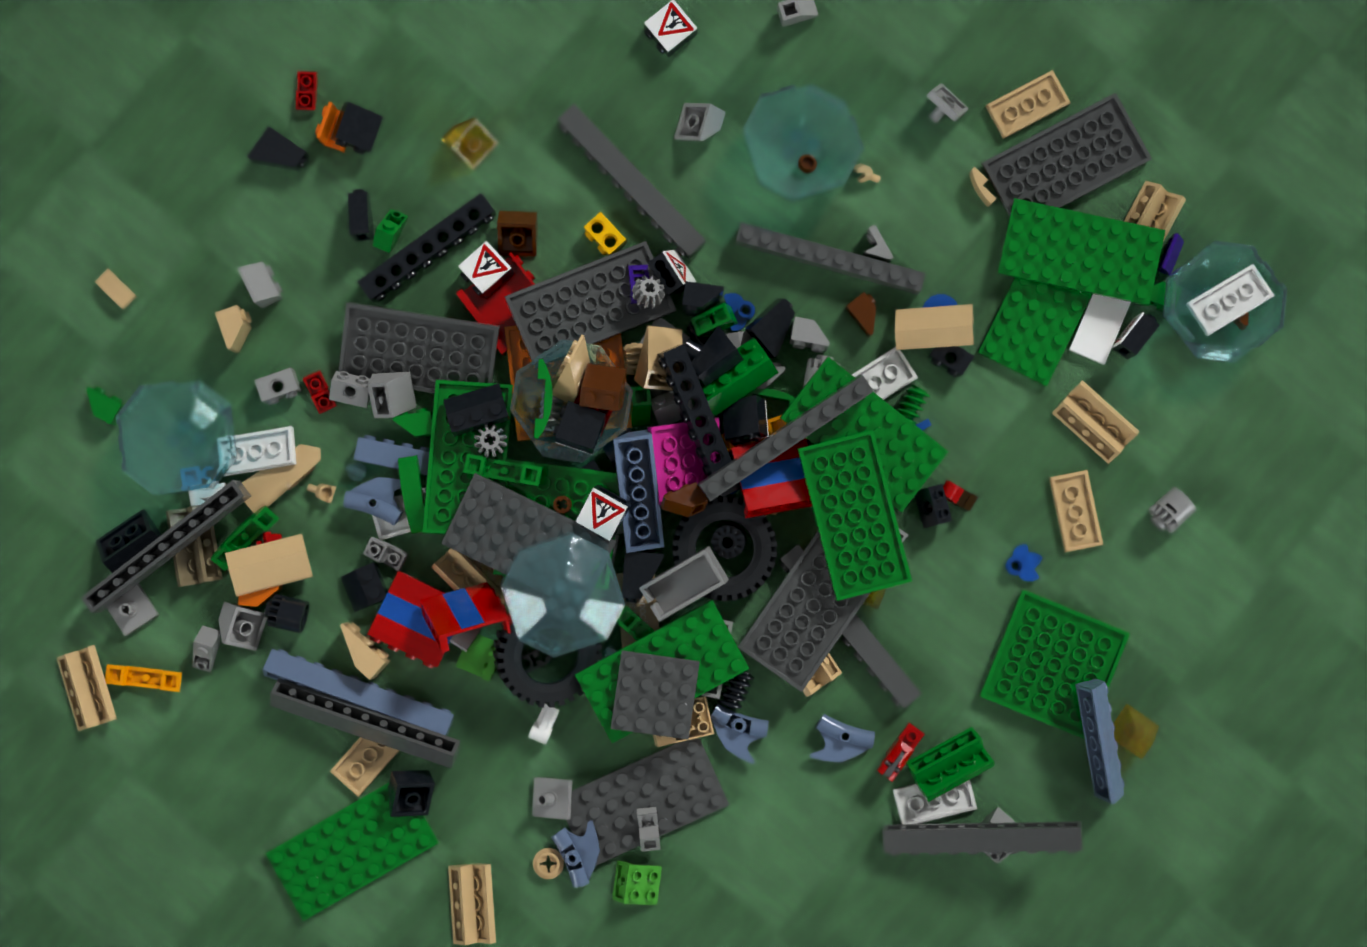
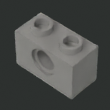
[254,367,302,405]
[329,371,370,408]

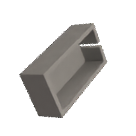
[639,546,729,622]

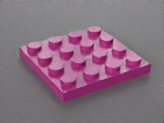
[647,417,720,505]

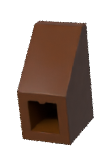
[660,482,708,517]

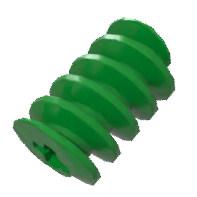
[897,384,930,425]

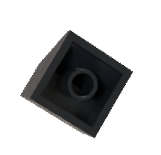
[341,562,388,613]
[388,770,435,817]

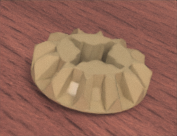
[533,847,564,879]

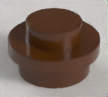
[798,154,817,174]

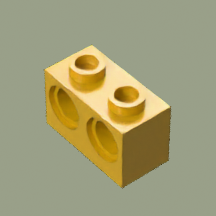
[584,211,627,256]

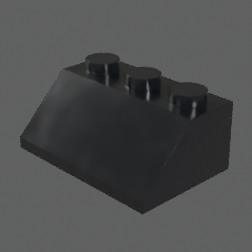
[682,281,724,317]
[444,383,510,437]
[96,508,161,573]

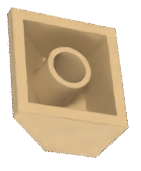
[215,305,252,353]

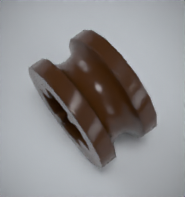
[553,496,572,513]

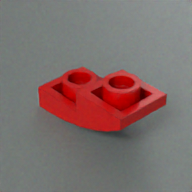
[296,71,318,110]
[303,370,337,414]

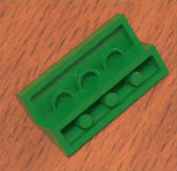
[906,727,995,802]

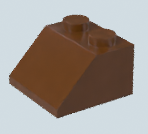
[497,211,538,257]
[579,363,627,411]

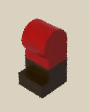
[943,480,978,512]

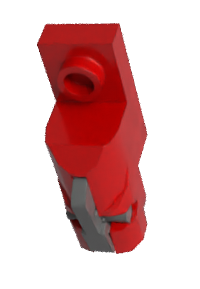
[877,722,925,782]

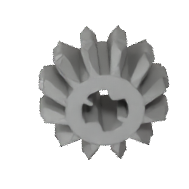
[632,275,665,309]
[474,425,507,458]

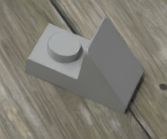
[863,225,894,262]

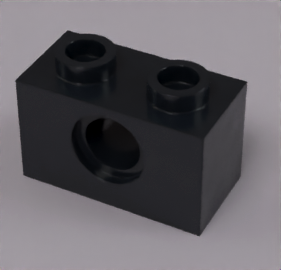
[928,346,975,378]
[915,484,953,528]

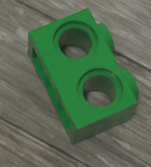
[691,302,738,340]

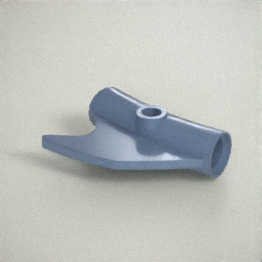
[343,477,403,526]
[710,704,769,764]
[809,714,875,762]
[551,820,600,887]

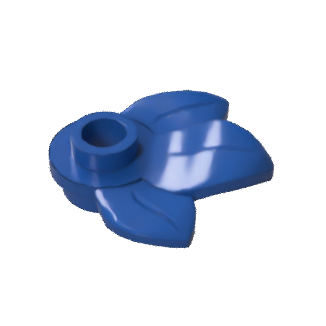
[724,293,755,331]
[1005,544,1043,582]

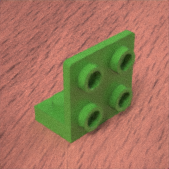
[456,634,496,682]
[612,860,662,905]

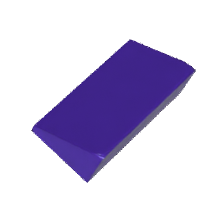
[1157,233,1184,276]

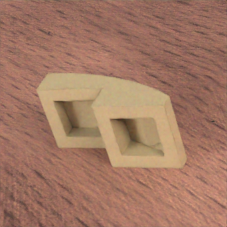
[969,167,997,207]
[95,268,137,310]

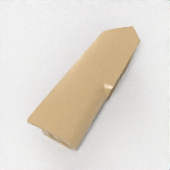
[242,444,321,513]

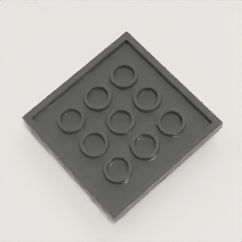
[611,650,700,740]

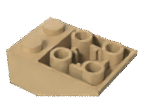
[634,326,682,391]
[552,335,590,403]
[340,622,391,680]
[653,696,714,747]

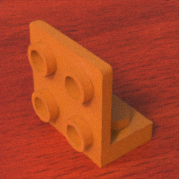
[315,102,346,153]

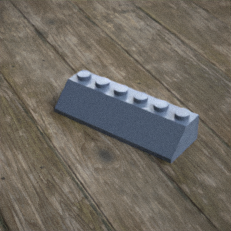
[613,430,664,553]
[1075,679,1125,804]

